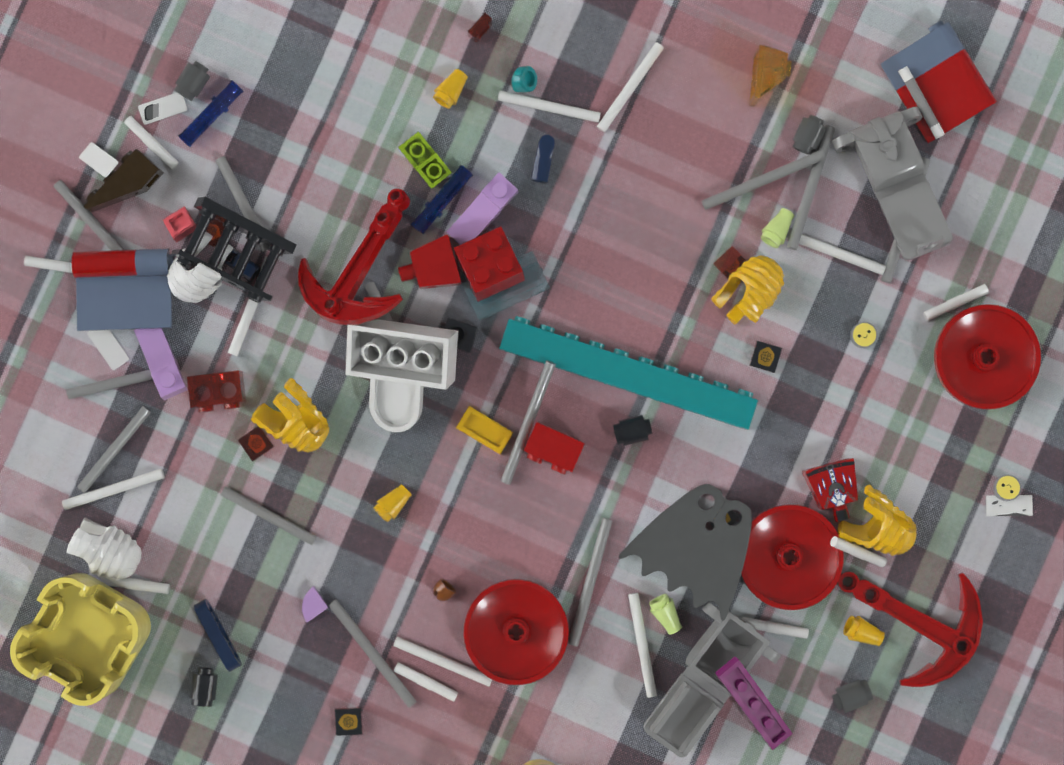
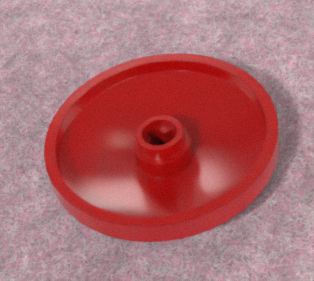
[934,304,1041,409]
[741,504,844,610]
[463,579,569,685]

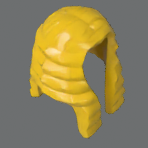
[711,255,784,325]
[251,378,329,453]
[837,484,917,556]

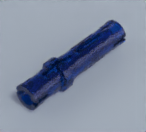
[178,80,244,147]
[411,165,473,235]

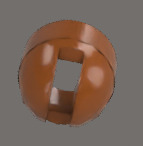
[433,578,456,601]

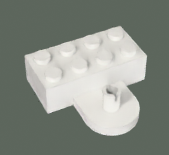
[345,319,458,432]

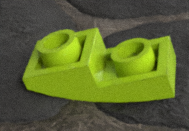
[398,131,452,189]

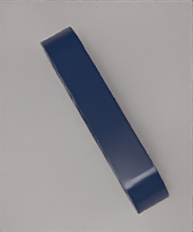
[194,599,242,672]

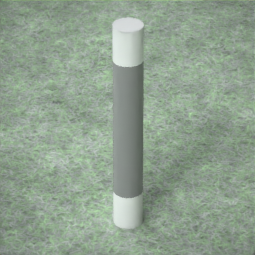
[898,66,945,139]

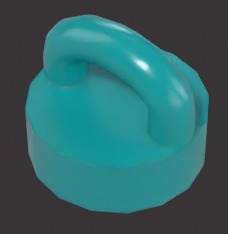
[511,66,537,93]

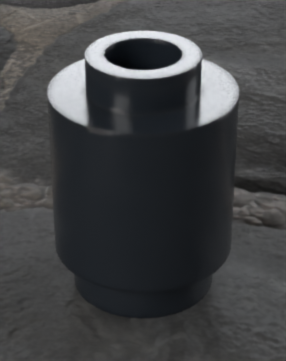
[613,415,653,446]
[189,667,218,707]

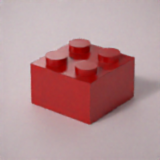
[454,226,525,302]
[524,422,585,475]

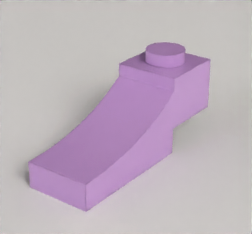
[446,172,518,245]
[134,328,188,400]

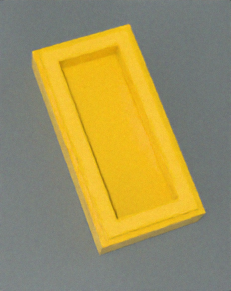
[456,406,514,455]

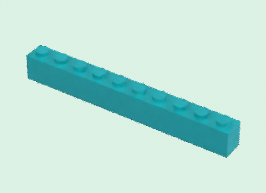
[499,316,758,430]

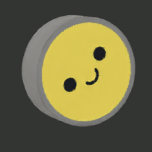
[850,322,878,348]
[993,475,1021,501]

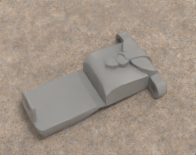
[832,107,953,260]
[643,602,781,757]

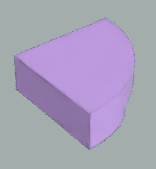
[302,586,329,622]

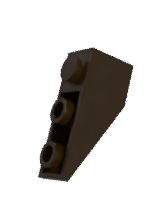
[83,149,164,212]

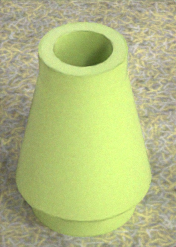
[760,208,795,248]
[649,594,682,635]

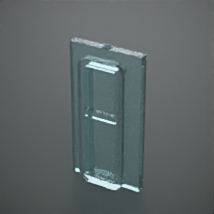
[462,251,550,321]

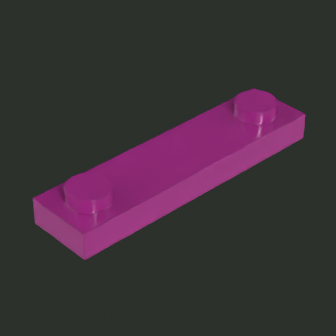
[715,656,793,750]

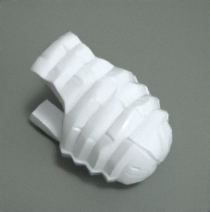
[167,232,233,303]
[66,518,142,581]

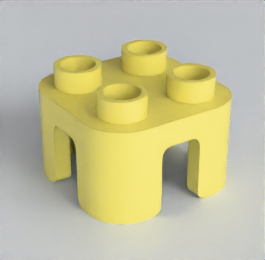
[10,573,151,706]

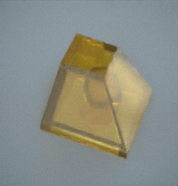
[749,45,791,107]

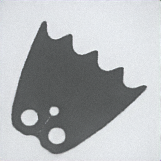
[619,484,752,621]

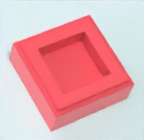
[163,206,197,243]

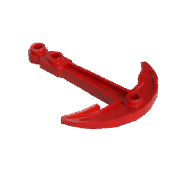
[298,188,410,325]
[837,571,983,687]

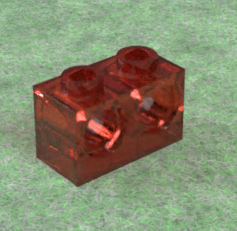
[187,370,246,413]

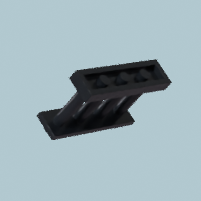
[171,197,297,303]

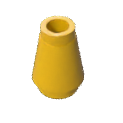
[433,69,468,109]
[373,484,412,523]
[843,616,885,646]

